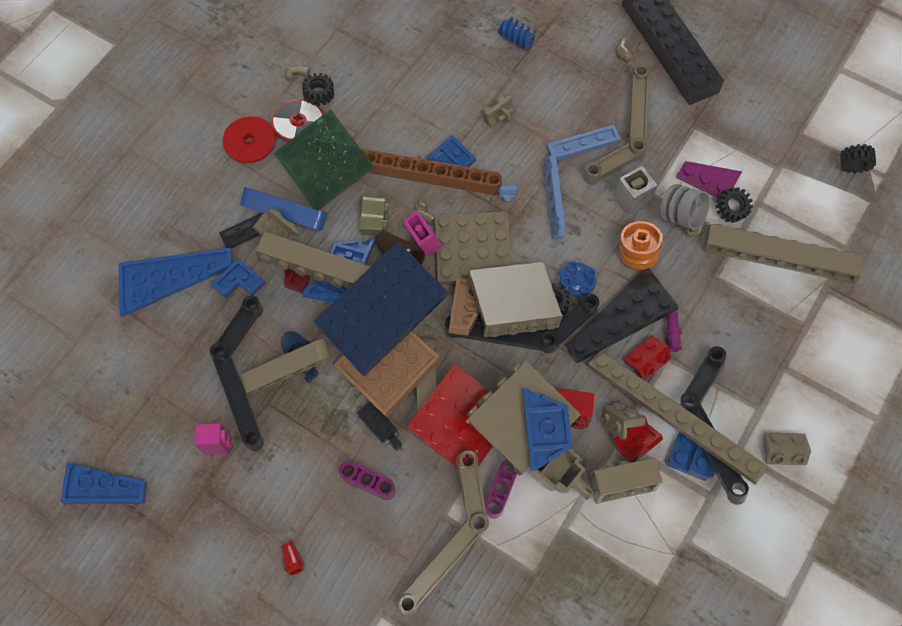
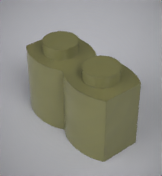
[360,196,389,235]

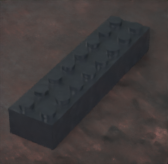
[622,0,724,105]

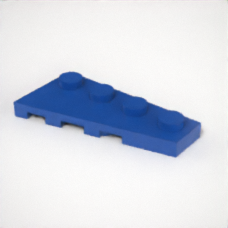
[61,462,147,504]

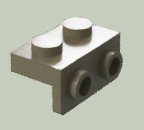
[252,208,299,240]
[600,402,645,439]
[763,432,811,465]

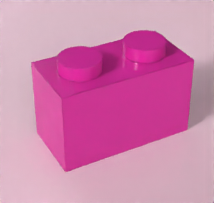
[403,210,442,256]
[194,423,232,455]

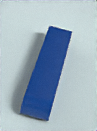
[239,187,327,231]

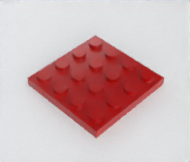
[406,364,493,469]

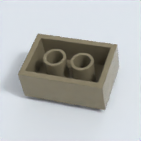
[590,456,663,504]

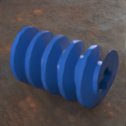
[498,16,536,51]

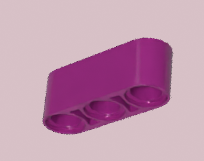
[485,459,517,519]
[339,461,396,500]

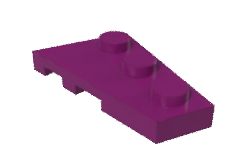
[676,161,742,199]

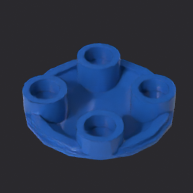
[559,261,597,297]

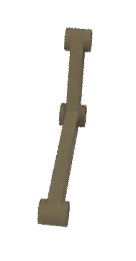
[584,63,650,185]
[396,451,489,615]

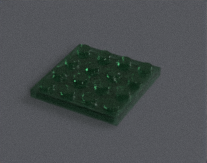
[273,109,375,210]

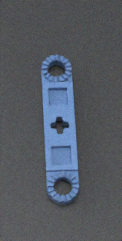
[543,156,565,239]

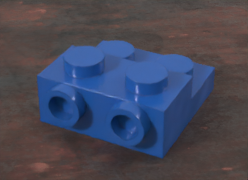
[667,431,715,481]

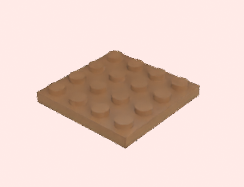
[333,331,442,417]

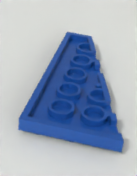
[119,248,233,317]

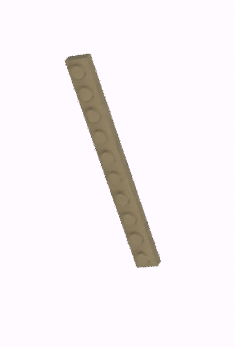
[588,351,769,485]

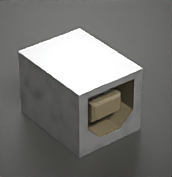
[614,166,657,215]

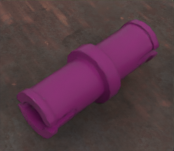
[666,312,682,352]

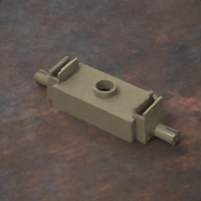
[477,394,596,500]

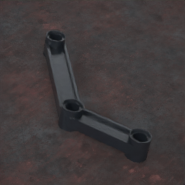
[445,293,600,353]
[210,295,264,451]
[680,346,749,505]

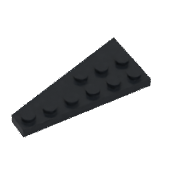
[567,268,678,363]

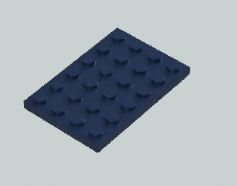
[314,241,450,376]

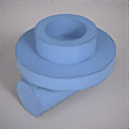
[498,184,517,201]

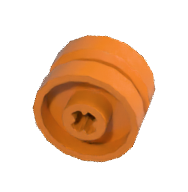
[619,221,663,270]

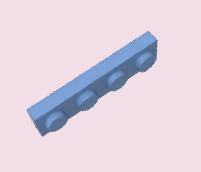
[547,125,620,161]

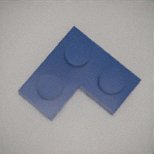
[211,258,266,298]

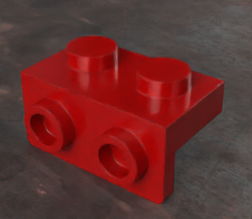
[623,335,671,381]
[613,415,663,463]

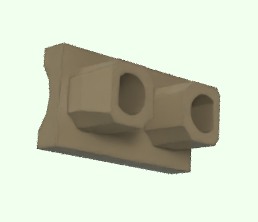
[482,96,515,128]

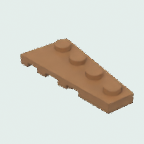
[449,278,480,335]

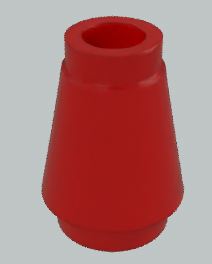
[281,542,305,576]

